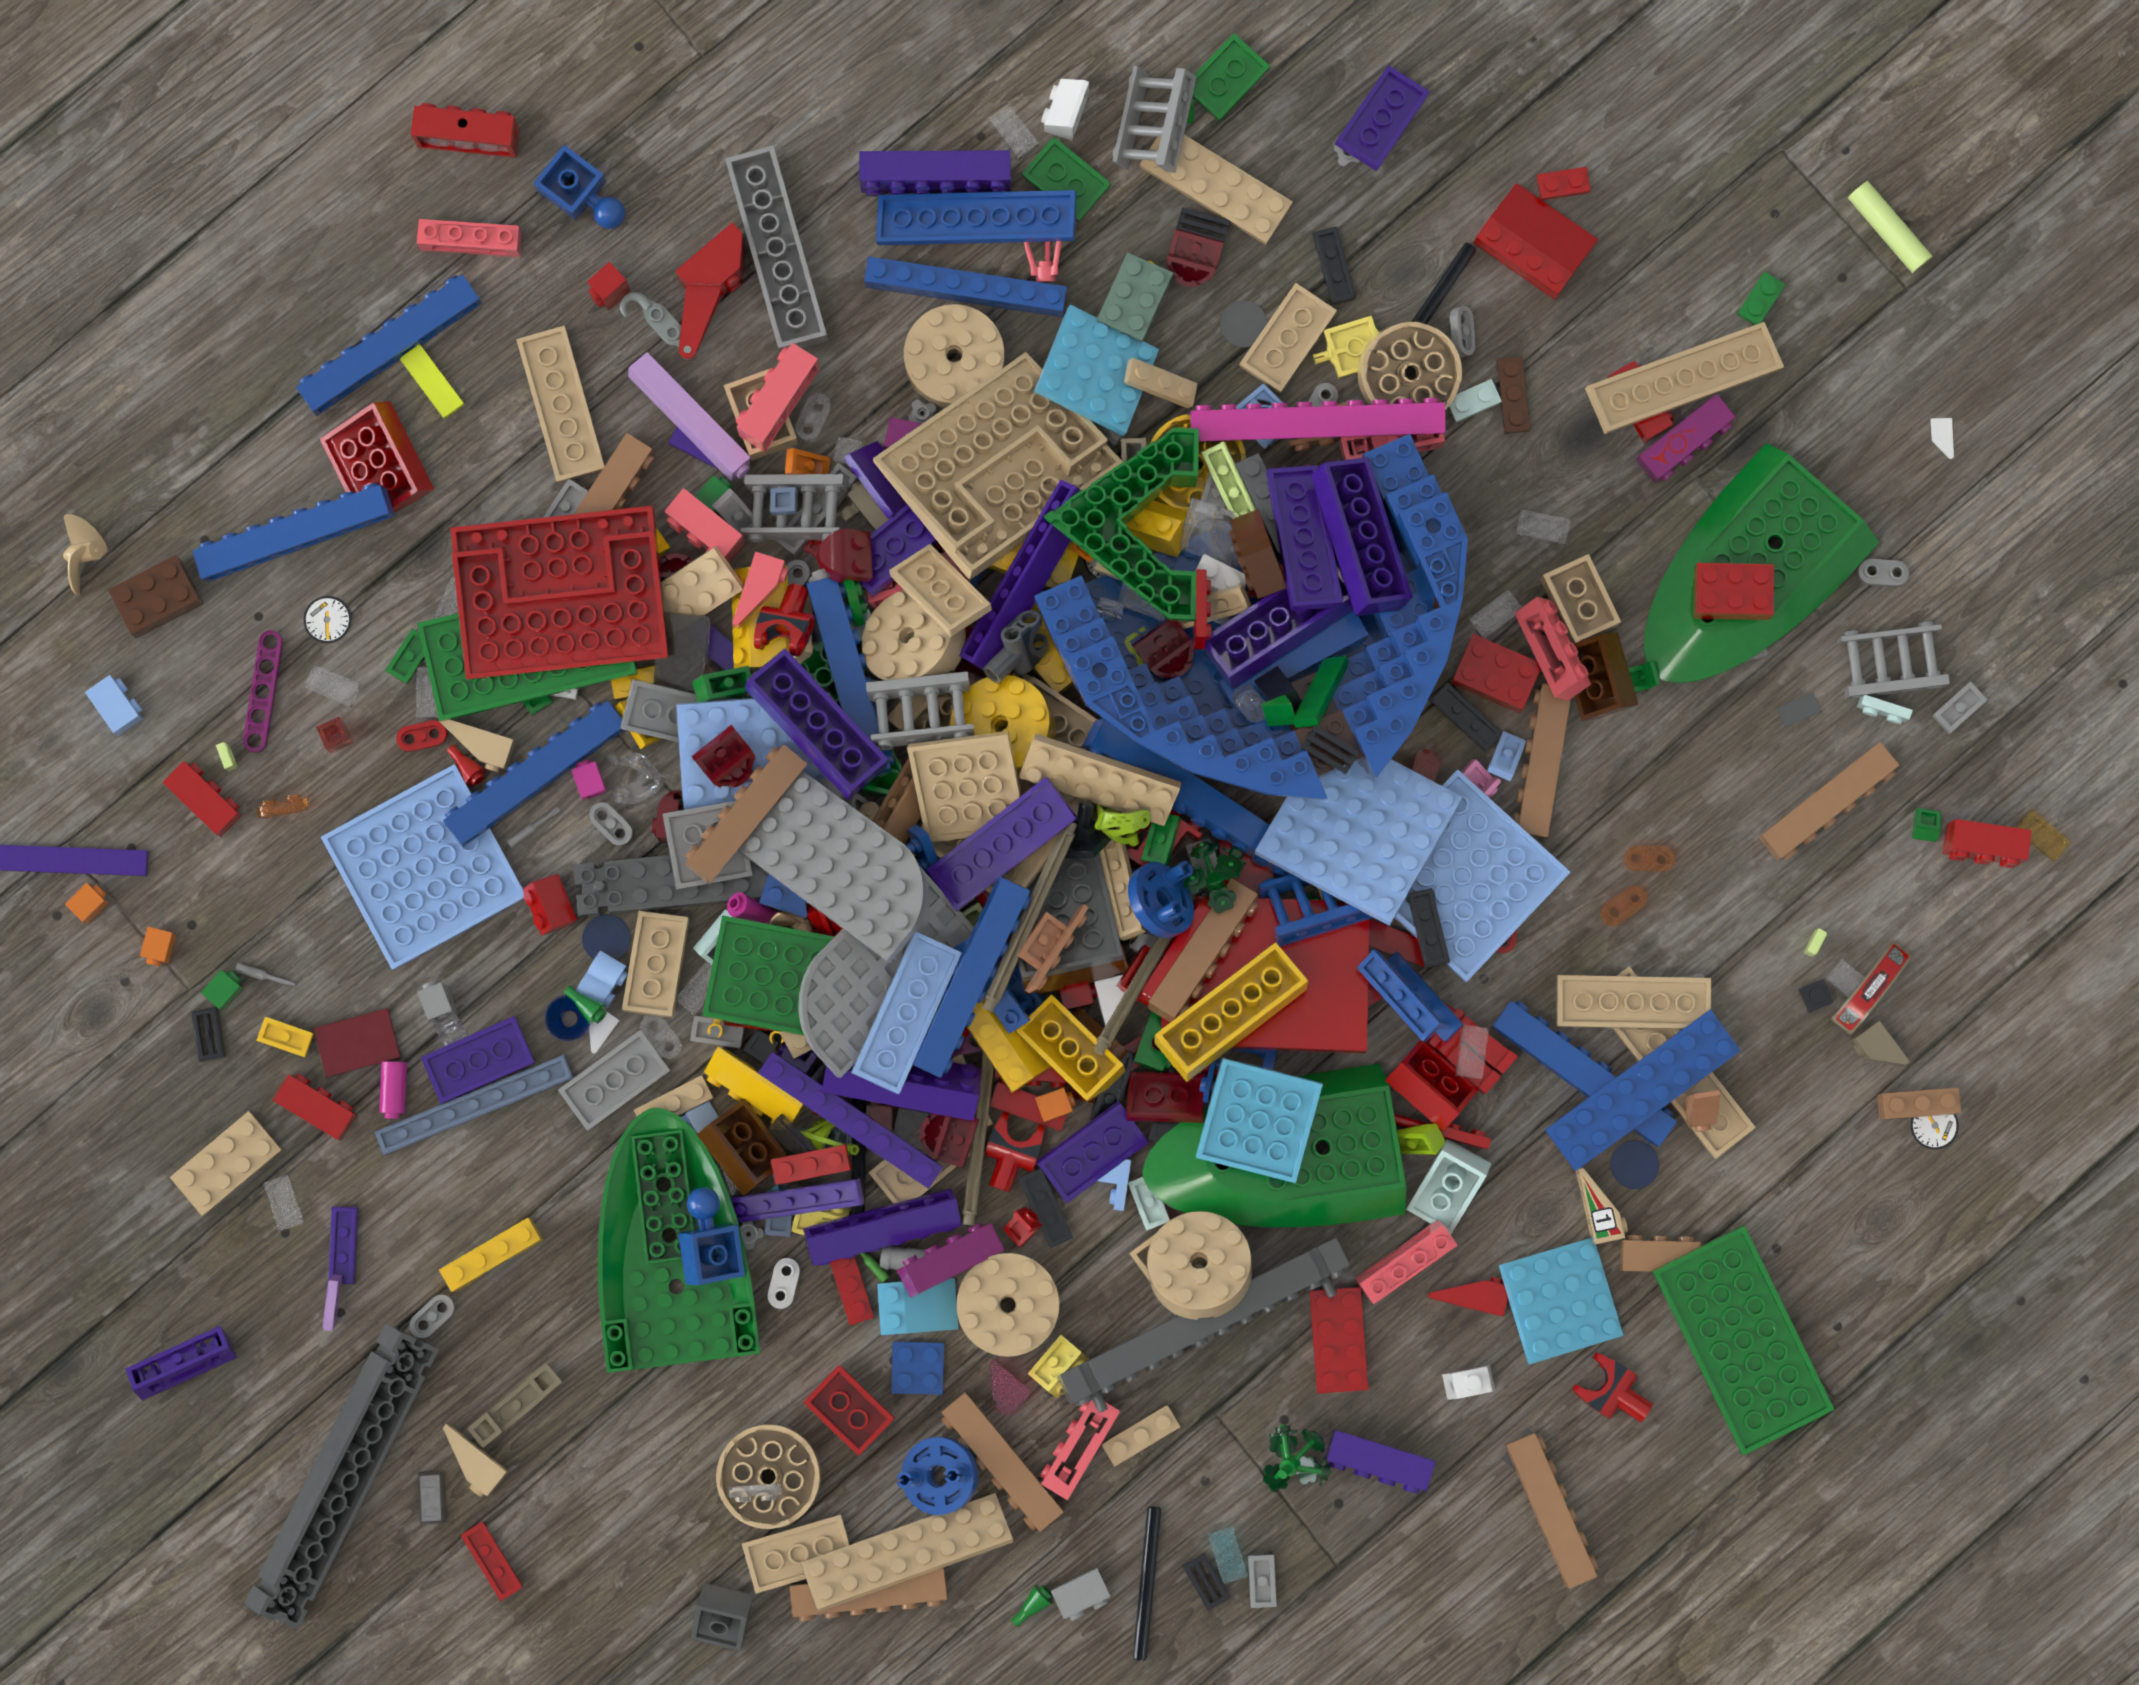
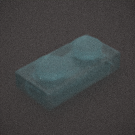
[1208,1526,1248,1584]

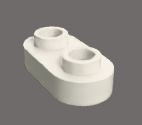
[768,1258,800,1309]

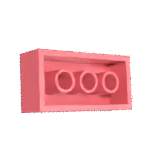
[736,343,820,452]

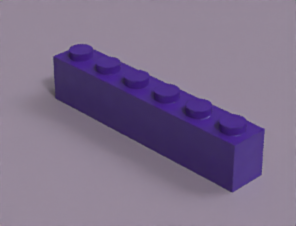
[803,1189,962,1266]

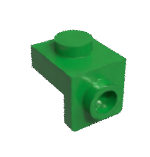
[1628,661,1660,693]

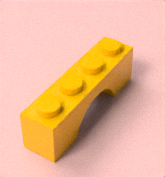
[439,1218,544,1292]

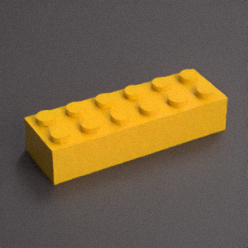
[1155,942,1308,1082]

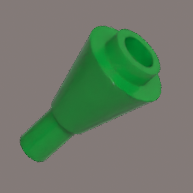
[564,985,607,1025]
[1011,1585,1053,1627]

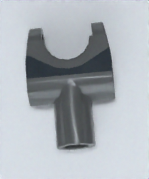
[983,610,1050,684]

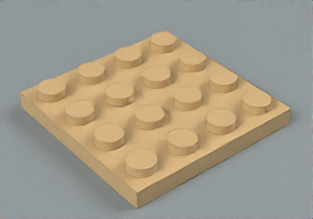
[907,731,1022,842]

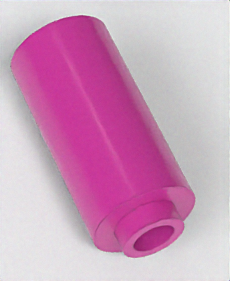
[727,892,779,924]
[379,1062,407,1119]

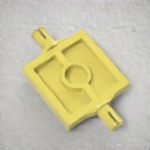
[1313,316,1379,379]

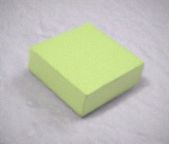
[216,742,238,772]
[1803,928,1827,957]

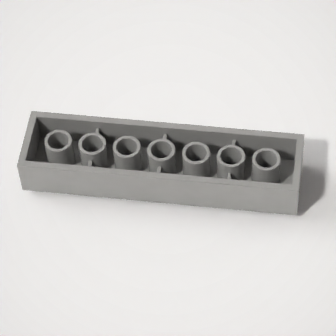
[725,145,828,352]

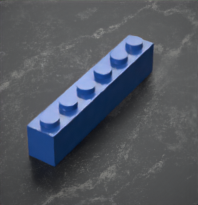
[1219,610,1369,708]

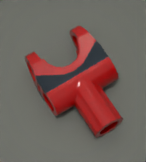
[754,584,814,657]
[984,1111,1045,1193]
[1572,1352,1653,1423]

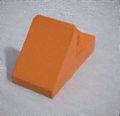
[785,448,831,474]

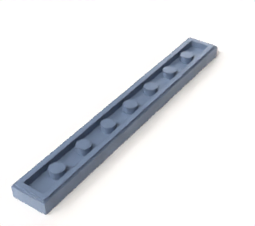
[374,1055,574,1156]

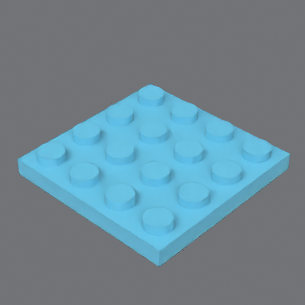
[1034,305,1159,436]
[1195,1057,1323,1183]
[1499,1237,1623,1364]

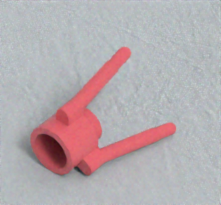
[1024,241,1062,282]

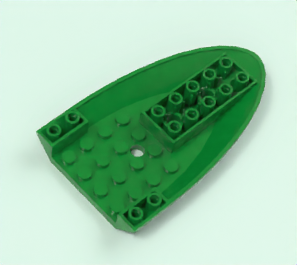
[1644,443,1880,683]
[1142,1063,1406,1228]
[598,1108,761,1373]

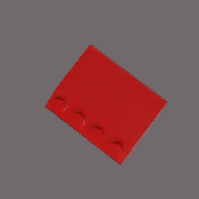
[1473,183,1598,300]
[320,401,434,512]

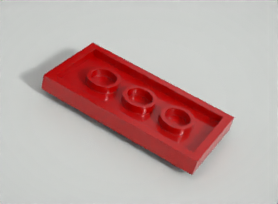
[1309,1287,1368,1394]

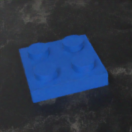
[891,1342,944,1395]

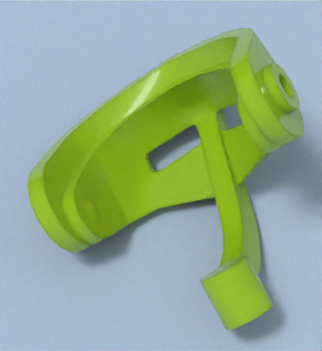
[1095,804,1151,846]
[799,1118,859,1155]

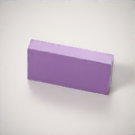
[322,1274,342,1331]

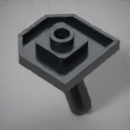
[1065,800,1117,858]

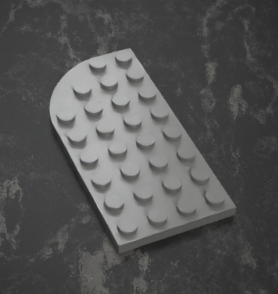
[738,771,926,963]
[798,868,974,1078]

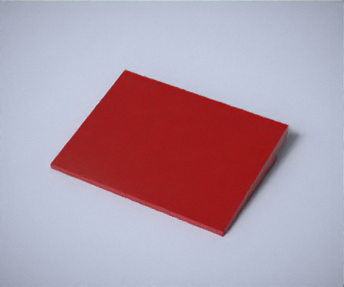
[450,506,668,679]
[1161,896,1369,1053]

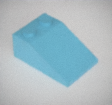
[877,1278,959,1335]

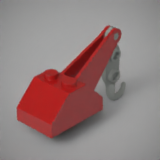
[620,222,746,361]

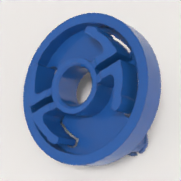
[1128,861,1194,938]
[896,1437,978,1515]

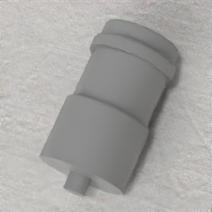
[880,1245,926,1270]

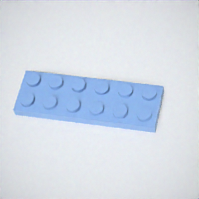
[851,931,962,1094]

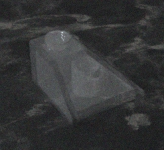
[1180,498,1241,565]

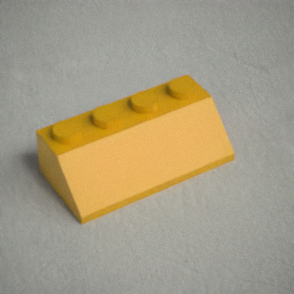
[1126,500,1200,558]
[732,566,790,673]
[1015,994,1126,1102]
[966,998,1051,1093]
[704,1047,806,1131]

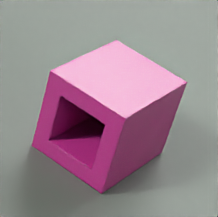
[571,760,607,801]

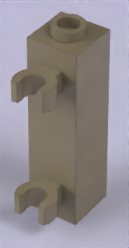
[840,480,890,531]

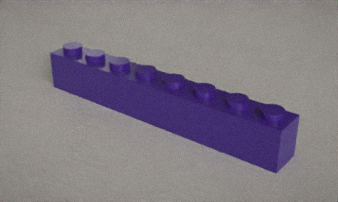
[959,479,1081,671]
[758,1052,944,1189]

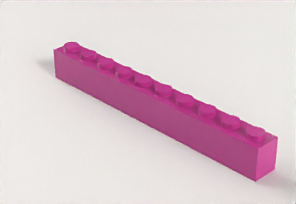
[1190,398,1446,442]

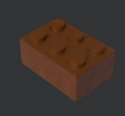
[1228,509,1287,599]
[108,555,204,639]
[1574,632,1638,721]
[697,1099,788,1196]

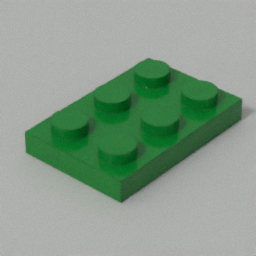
[1192,33,1270,122]
[1022,136,1111,223]

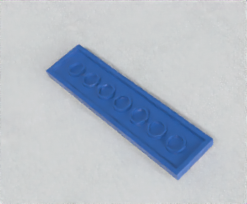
[876,190,1077,245]
[1545,1009,1741,1171]

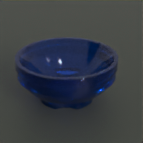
[545,995,590,1041]

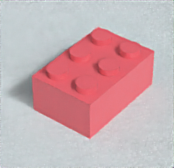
[664,488,746,564]

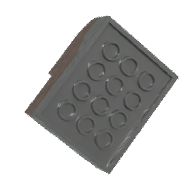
[1012,854,1126,994]

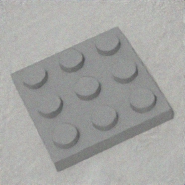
[662,801,752,890]

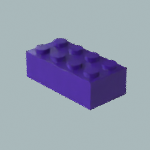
[1325,1429,1435,1494]

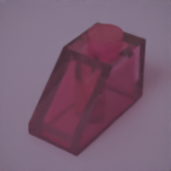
[989,1359,1032,1416]

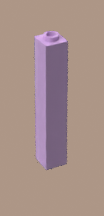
[628,352,751,482]

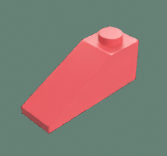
[732,552,789,629]

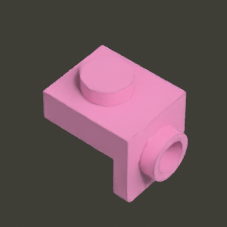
[1461,759,1501,798]

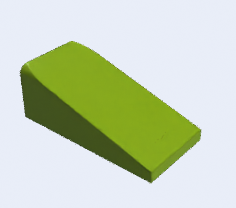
[1397,1124,1445,1154]

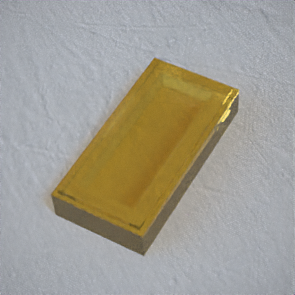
[2016,809,2071,862]

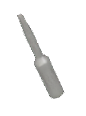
[506,807,560,848]
[235,963,296,987]

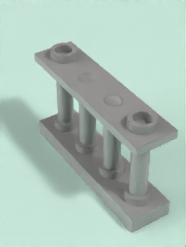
[1113,66,1197,173]
[741,474,849,543]
[1837,621,1950,700]
[866,672,975,750]

